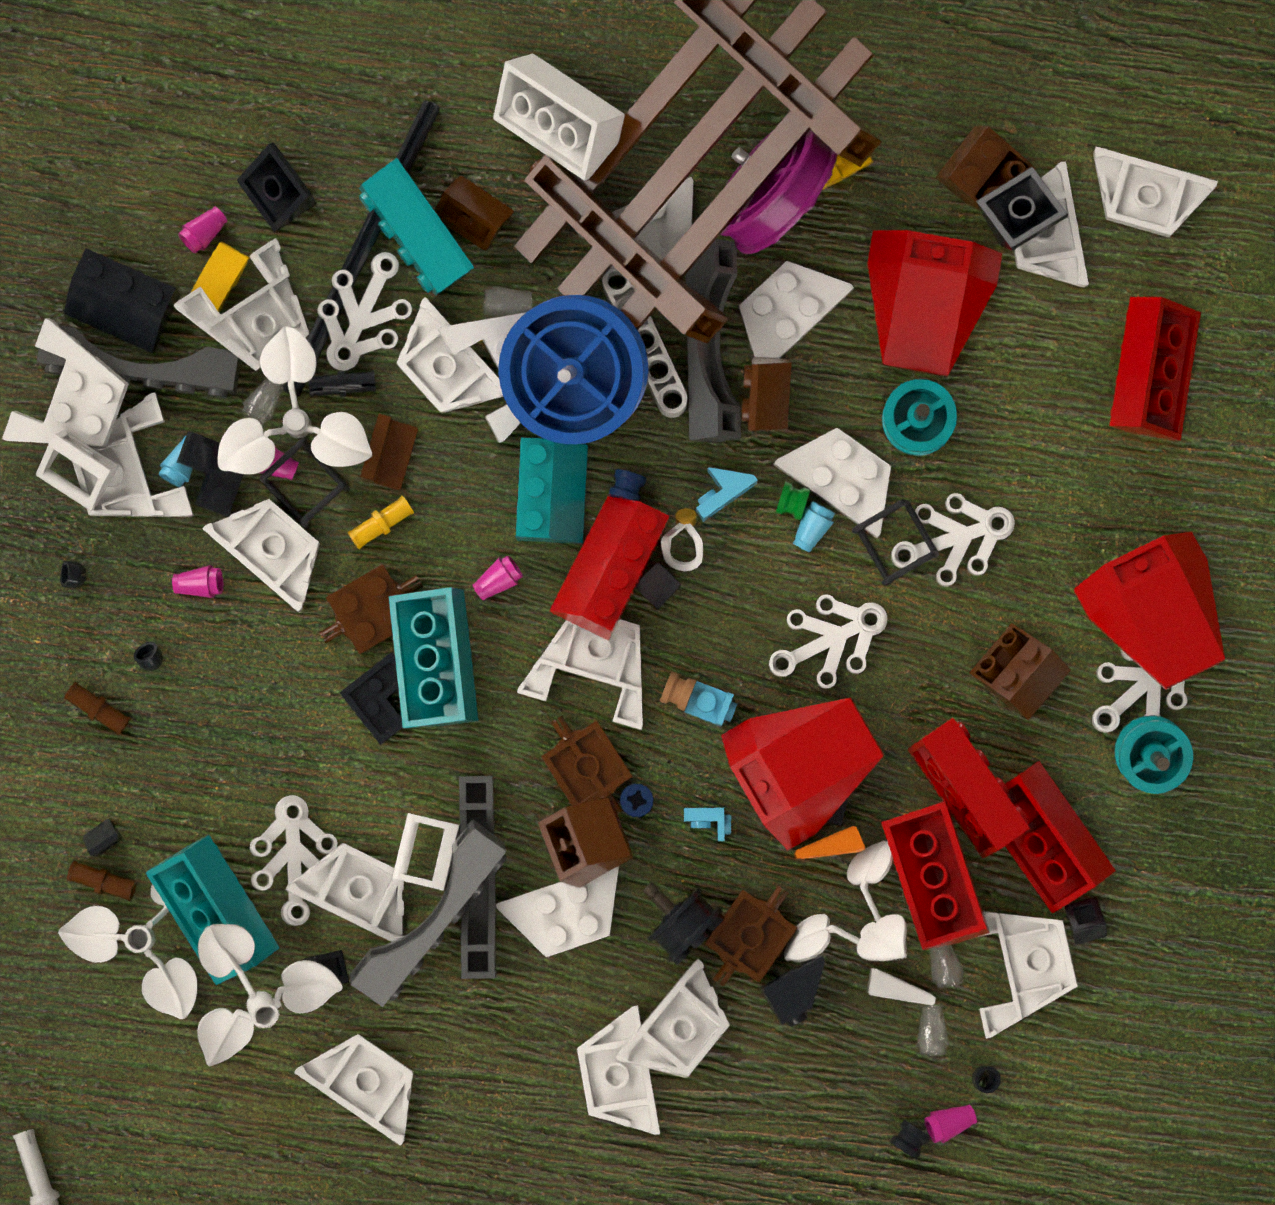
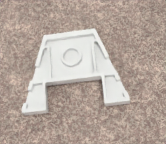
[174,238,309,371]
[438,312,526,443]
[2,318,129,446]
[72,392,194,517]
[517,620,643,730]
[975,911,1078,1038]

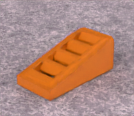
[794,826,866,860]

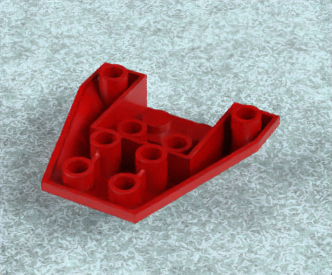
[867,230,1003,377]
[1073,531,1225,690]
[721,697,885,850]

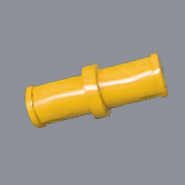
[347,496,414,550]

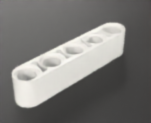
[602,266,687,418]

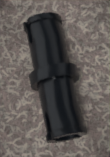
[308,370,376,398]

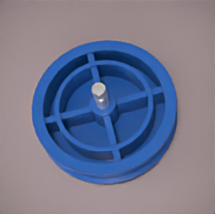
[498,295,649,444]

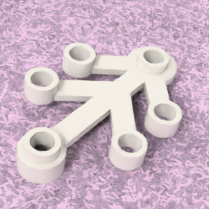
[318,252,412,371]
[891,493,1015,587]
[769,595,887,689]
[1092,650,1187,733]
[250,795,338,926]

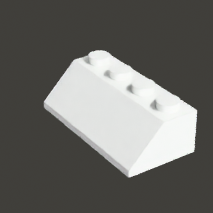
[493,53,625,181]

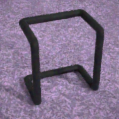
[260,438,350,529]
[852,500,939,586]

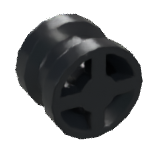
[889,1119,932,1160]

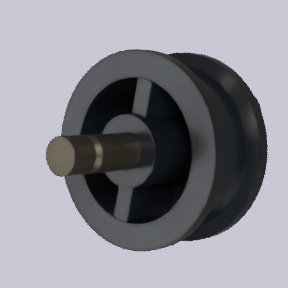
[643,882,725,965]

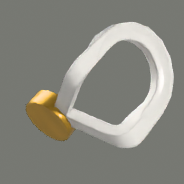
[661,508,703,571]

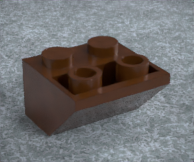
[935,126,1036,211]
[741,357,792,431]
[969,623,1071,720]
[538,798,634,888]

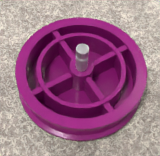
[720,129,837,254]

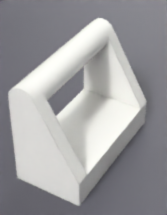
[36,431,120,511]
[392,813,460,891]

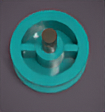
[882,379,957,456]
[1114,715,1193,794]

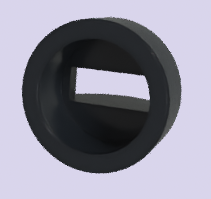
[60,561,87,588]
[134,642,163,671]
[972,1065,1001,1093]

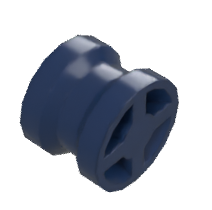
[608,469,647,501]
[620,784,653,818]

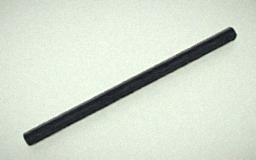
[283,100,439,397]

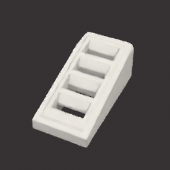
[867,968,936,1005]

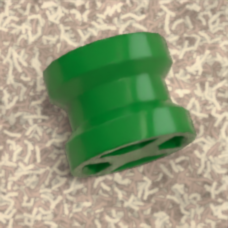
[775,481,810,521]

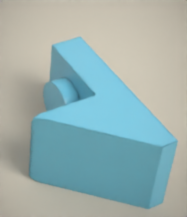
[696,467,758,522]

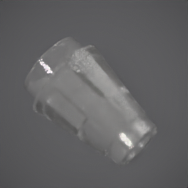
[483,286,532,318]
[241,377,285,426]
[930,945,965,989]
[916,1006,950,1056]

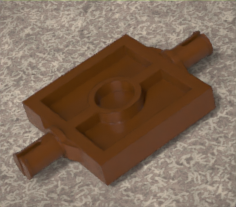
[319,564,423,654]
[541,715,633,814]
[705,885,797,987]

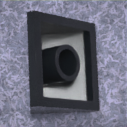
[236,142,316,232]
[976,167,1068,251]

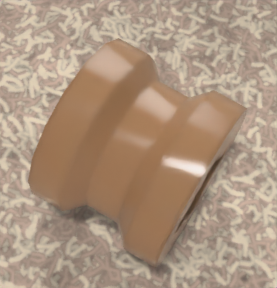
[660,671,696,711]

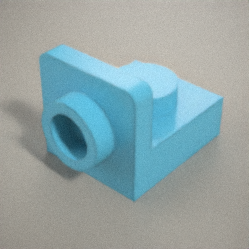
[684,681,737,727]
[684,808,731,841]

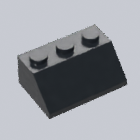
[63,248,180,354]
[759,955,825,1027]

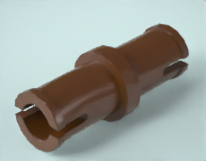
[64,681,131,735]
[67,860,137,901]

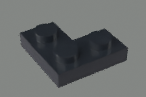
[176,432,244,517]
[340,652,403,745]

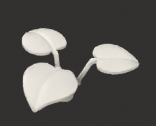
[218,326,372,475]
[784,841,907,962]
[58,884,198,1019]
[197,924,343,1066]

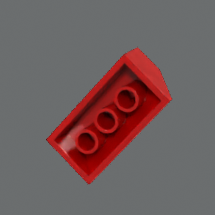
[1109,297,1201,441]
[549,496,670,641]
[907,718,1030,859]
[1005,761,1116,914]
[881,801,990,950]

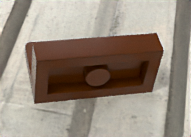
[434,176,514,251]
[360,413,418,490]

